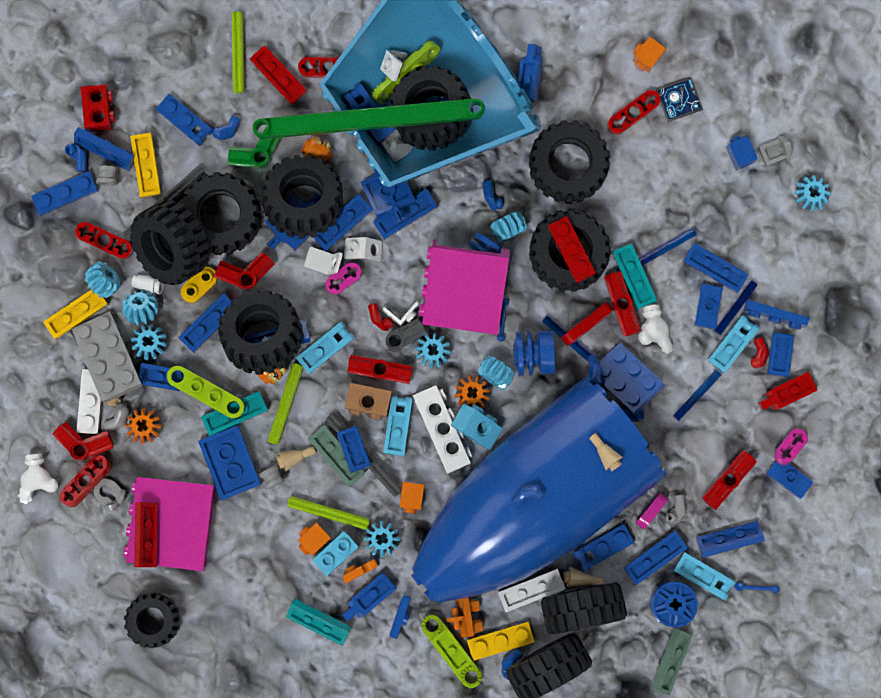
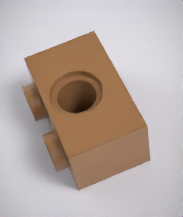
[345,383,392,420]

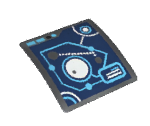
[656,77,703,122]

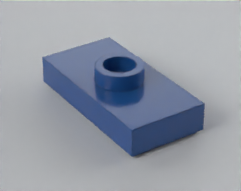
[694,284,723,330]
[767,332,794,378]
[336,426,371,474]
[766,461,814,499]
[389,595,411,639]

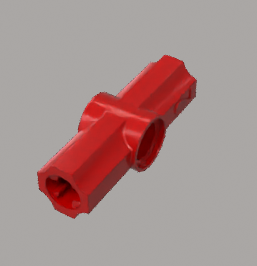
[603,271,641,337]
[347,355,413,385]
[701,450,757,510]

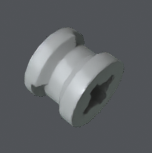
[96,166,118,186]
[259,465,285,490]

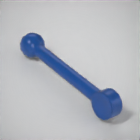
[497,298,509,342]
[735,583,780,593]

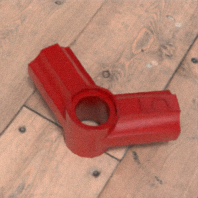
[213,252,275,291]
[52,422,114,461]

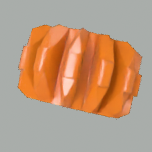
[454,375,490,408]
[125,408,162,444]

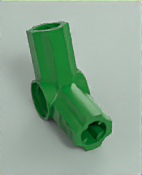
[228,126,281,170]

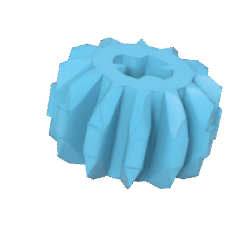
[794,175,831,212]
[490,211,527,242]
[84,261,121,298]
[122,290,158,326]
[131,324,168,360]
[415,332,451,369]
[478,356,515,390]
[364,521,400,557]

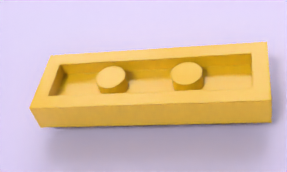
[130,132,162,198]
[43,289,109,340]
[467,622,534,661]

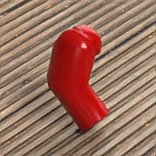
[368,303,394,331]
[750,337,769,369]

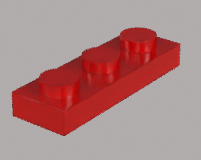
[249,45,307,106]
[548,216,596,284]
[134,502,158,568]

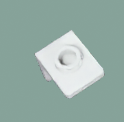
[380,50,408,81]
[344,237,382,262]
[304,247,343,275]
[382,301,419,327]

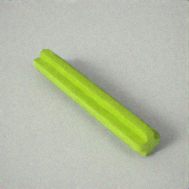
[231,11,245,94]
[268,363,303,445]
[287,496,370,530]

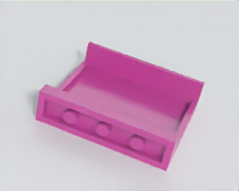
[419,239,510,335]
[123,477,216,571]

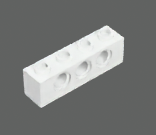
[413,385,473,474]

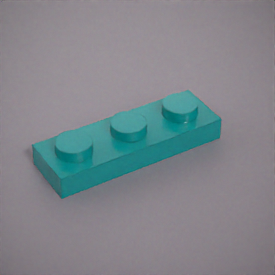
[612,243,657,310]
[201,391,268,436]
[286,598,352,646]

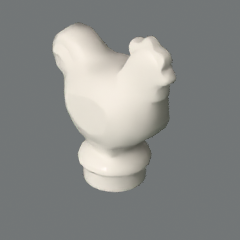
[638,305,673,354]
[18,454,58,504]

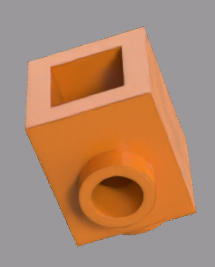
[632,36,666,73]
[400,482,424,514]
[298,523,332,556]

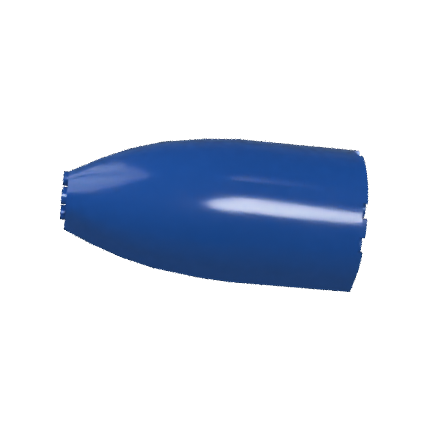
[411,376,667,603]

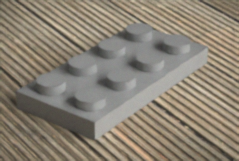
[72,311,143,404]

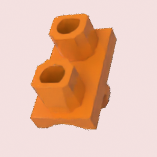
[446,598,483,637]

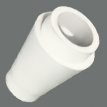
[131,275,165,296]

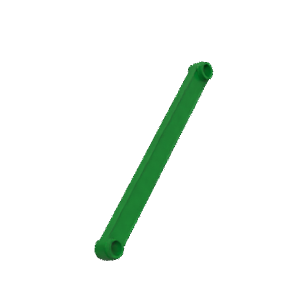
[252,98,485,139]

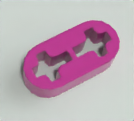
[325,263,362,295]
[774,429,808,465]
[635,492,669,530]

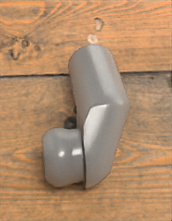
[103,403,129,432]
[665,495,686,525]

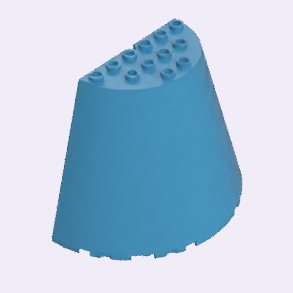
[319,0,542,187]

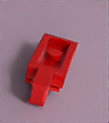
[758,371,818,411]

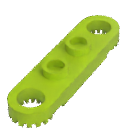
[372,40,440,104]
[167,366,244,418]
[421,615,482,688]

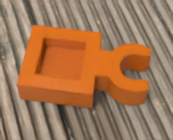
[342,559,379,583]

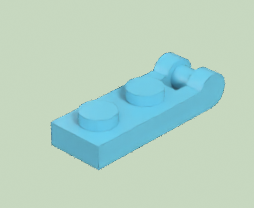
[707,315,760,374]
[296,321,356,375]
[383,395,413,456]
[673,552,736,601]

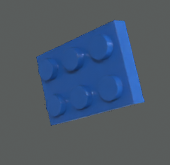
[600,343,665,415]
[198,425,261,501]

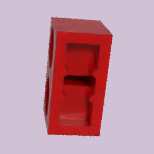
[80,84,115,132]

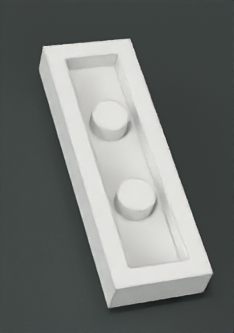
[76,369,102,434]
[498,569,565,612]

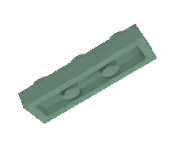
[308,425,366,487]
[651,628,693,696]

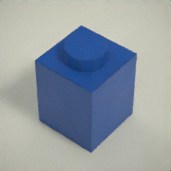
[726,136,758,171]

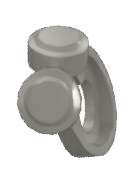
[93,479,126,511]

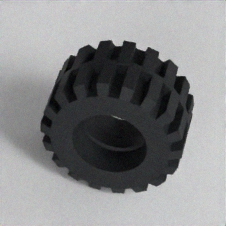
[124,593,181,648]

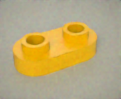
[181,267,218,303]

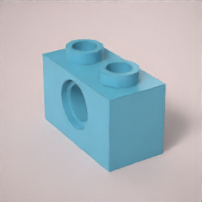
[451,404,503,450]
[312,531,359,576]

